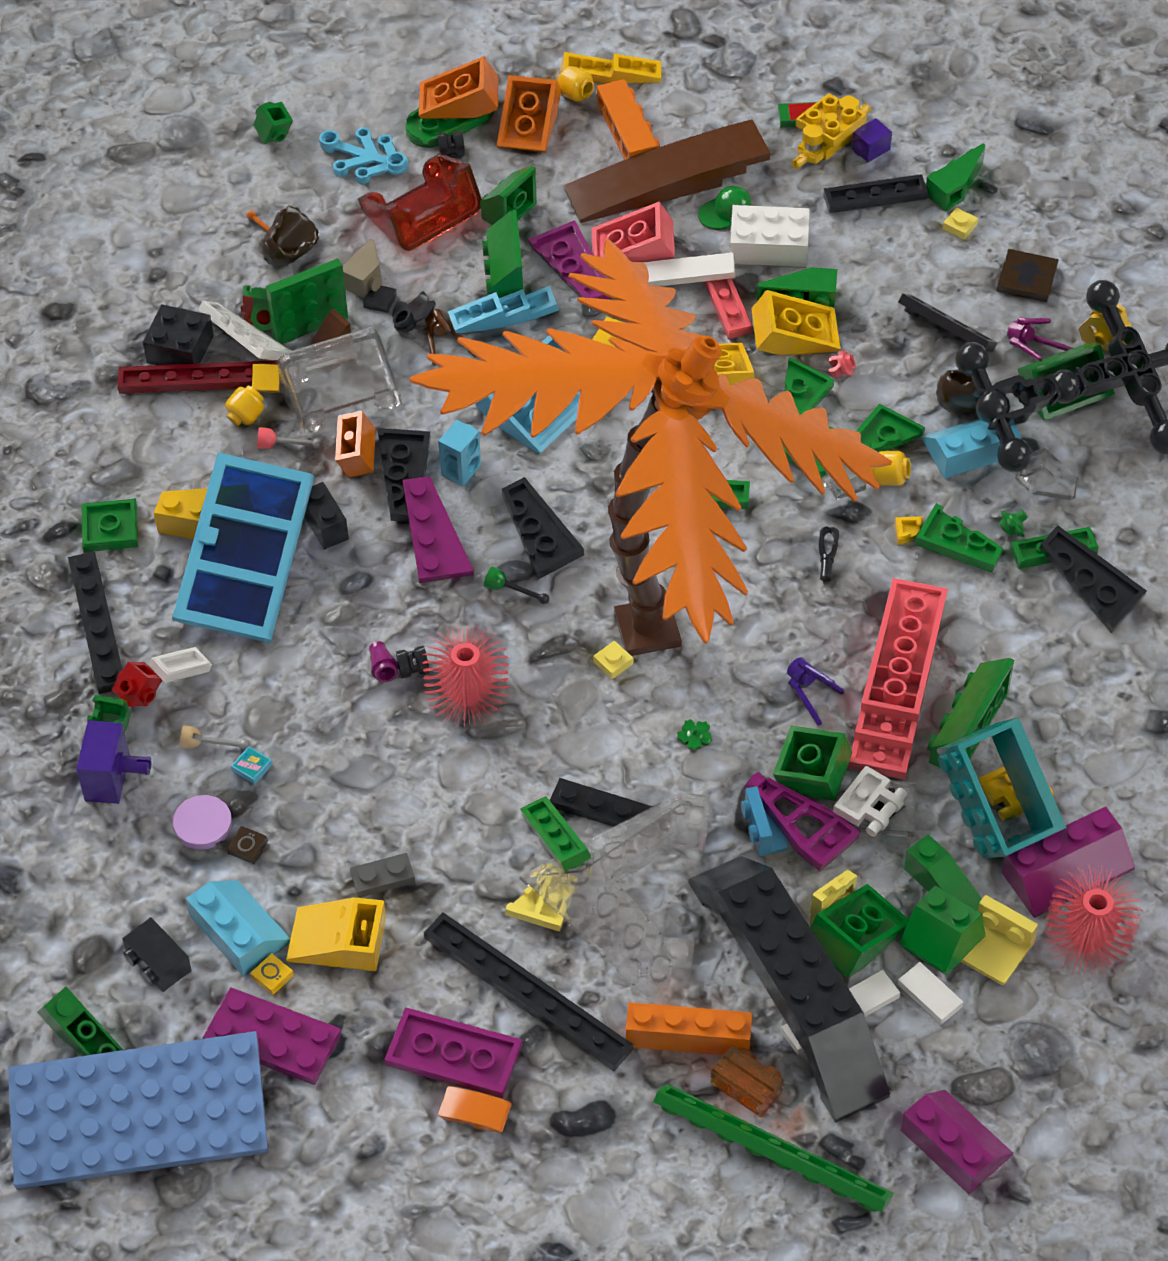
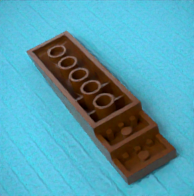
[564,119,770,223]

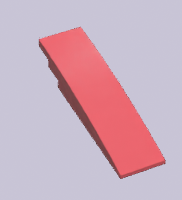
[848,578,948,780]

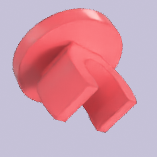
[829,350,856,378]

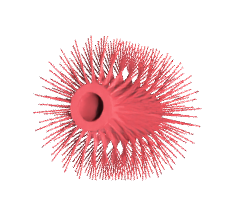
[422,622,510,727]
[1042,866,1143,976]

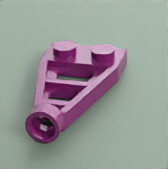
[744,772,860,872]

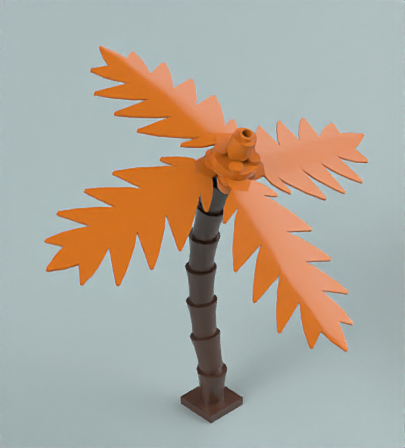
[409,239,892,656]

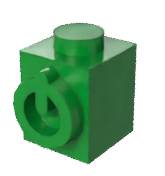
[253,102,293,144]

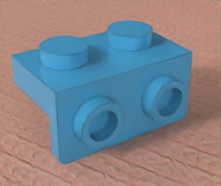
[741,786,788,856]

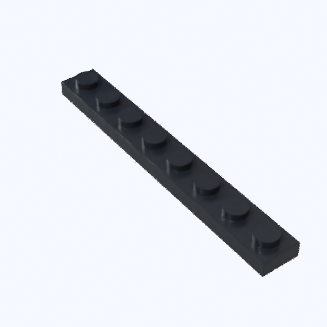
[423,912,633,1071]

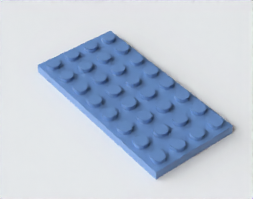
[8,1031,269,1189]

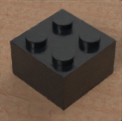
[142,304,214,365]

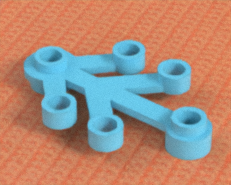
[319,127,409,184]

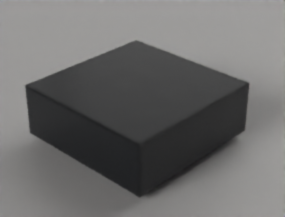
[363,285,397,313]

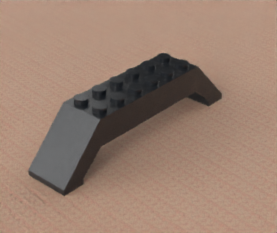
[688,856,890,1123]

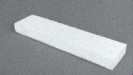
[643,252,735,286]
[780,970,900,1055]

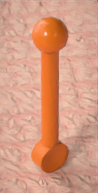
[246,210,270,231]

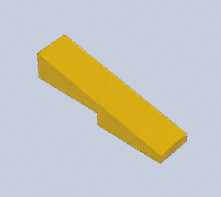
[560,52,661,83]

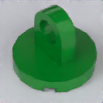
[242,285,272,330]

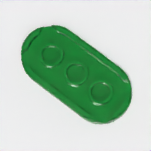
[405,108,494,148]

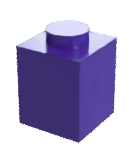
[852,118,892,163]

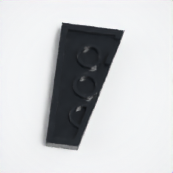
[502,477,584,580]
[1039,525,1147,633]

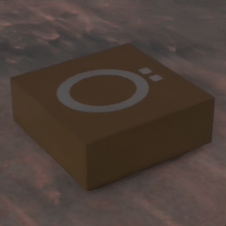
[227,826,268,864]

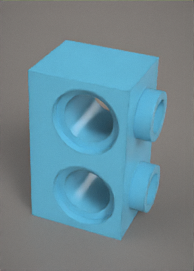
[438,420,481,486]

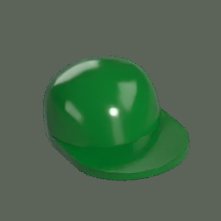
[698,186,752,230]

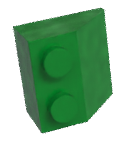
[480,166,537,225]
[900,886,986,975]

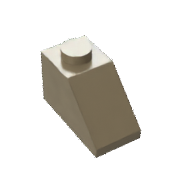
[343,239,382,298]

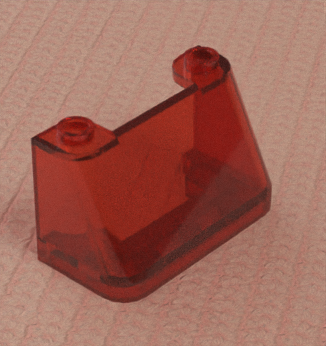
[357,153,482,251]

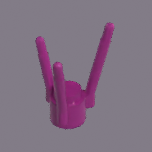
[1007,317,1073,361]

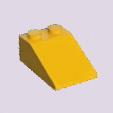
[751,290,841,355]
[714,343,754,387]

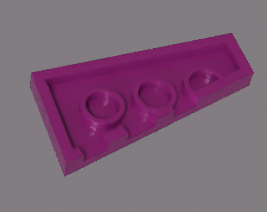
[528,220,611,299]

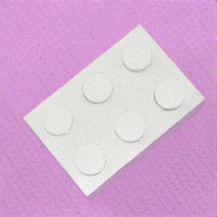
[730,205,809,267]

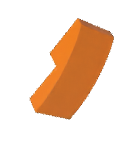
[438,1086,512,1133]

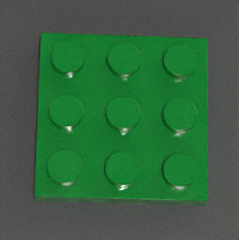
[266,258,348,344]

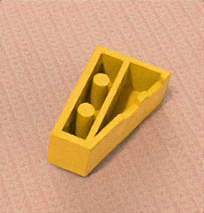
[153,485,252,547]

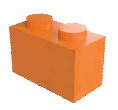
[335,411,376,478]

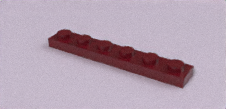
[117,360,278,394]

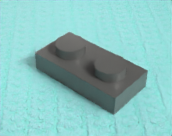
[350,853,415,898]

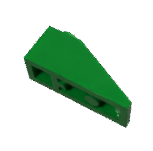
[904,834,982,911]

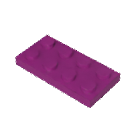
[203,987,341,1085]
[384,1007,522,1098]

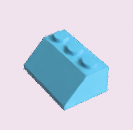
[922,418,1021,479]
[186,880,291,976]

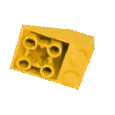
[286,897,386,971]

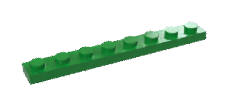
[653,1084,894,1212]

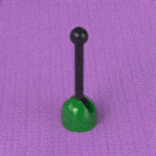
[483,566,550,604]

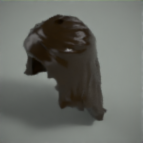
[259,205,319,268]
[936,369,1006,414]

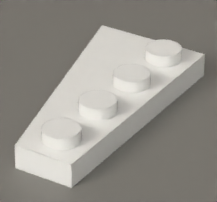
[198,301,293,361]

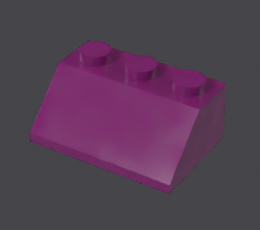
[900,1090,1013,1194]

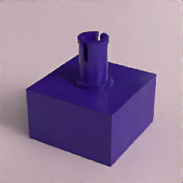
[76,721,152,804]

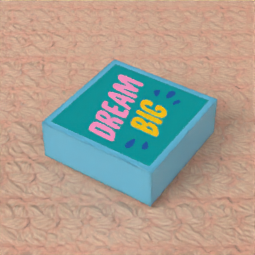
[231,746,273,785]

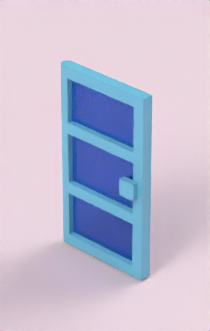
[172,452,314,643]

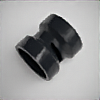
[437,131,465,158]
[396,645,430,679]

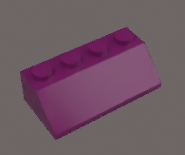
[1002,806,1135,918]

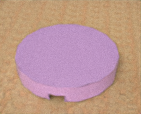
[173,795,232,850]

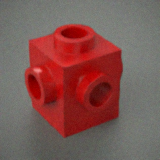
[112,662,162,708]

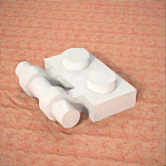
[833,766,908,837]

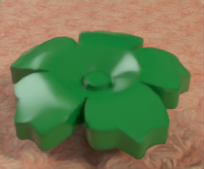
[677,719,712,750]

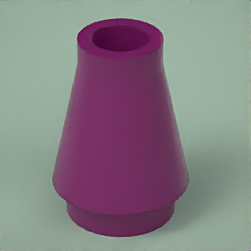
[369,641,399,682]

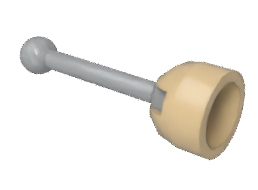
[180,725,251,751]

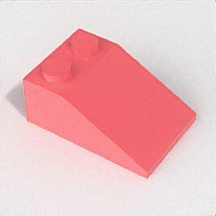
[592,202,675,262]

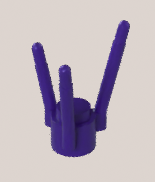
[787,657,845,726]

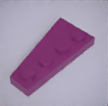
[403,476,474,583]

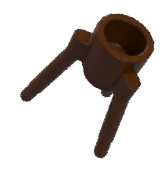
[424,309,477,366]

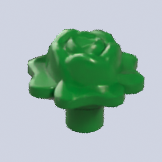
[999,509,1029,537]

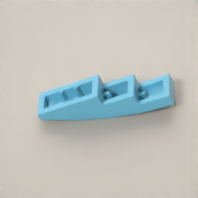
[448,286,559,333]

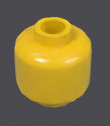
[557,66,594,102]
[225,386,264,426]
[870,451,911,486]

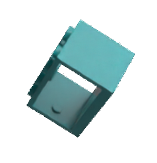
[937,717,1066,859]

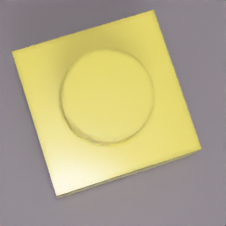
[942,208,978,240]
[593,641,633,679]

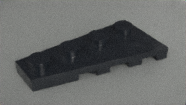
[377,428,431,522]

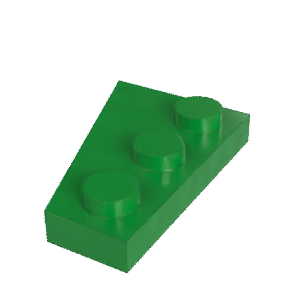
[915,503,1003,573]

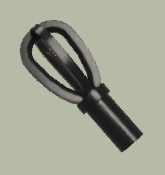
[819,526,839,582]

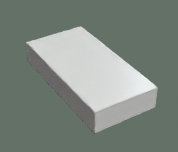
[149,647,212,683]
[898,962,963,1025]

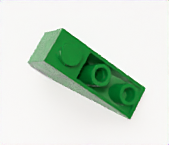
[926,143,986,212]
[757,267,838,308]
[37,986,123,1056]

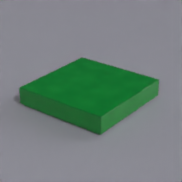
[81,498,139,552]

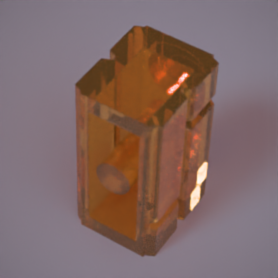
[710,1045,784,1117]

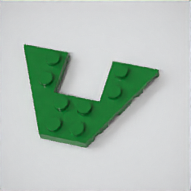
[782,357,925,478]

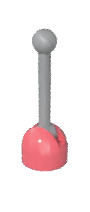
[257,427,323,449]

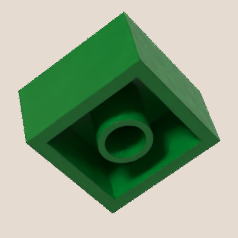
[773,725,853,801]

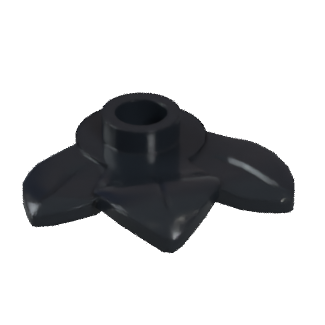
[392,291,436,333]

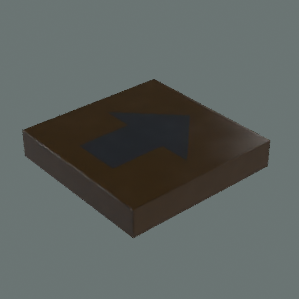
[996,249,1059,302]

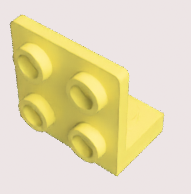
[960,894,1038,985]

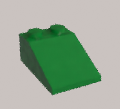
[810,884,909,978]

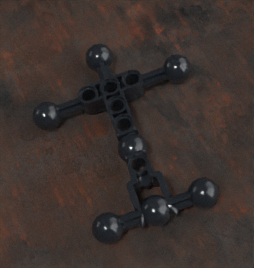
[955,280,1168,472]

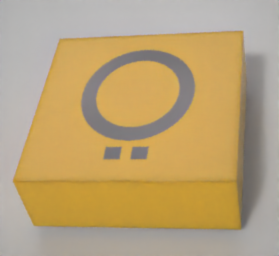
[250,953,294,996]

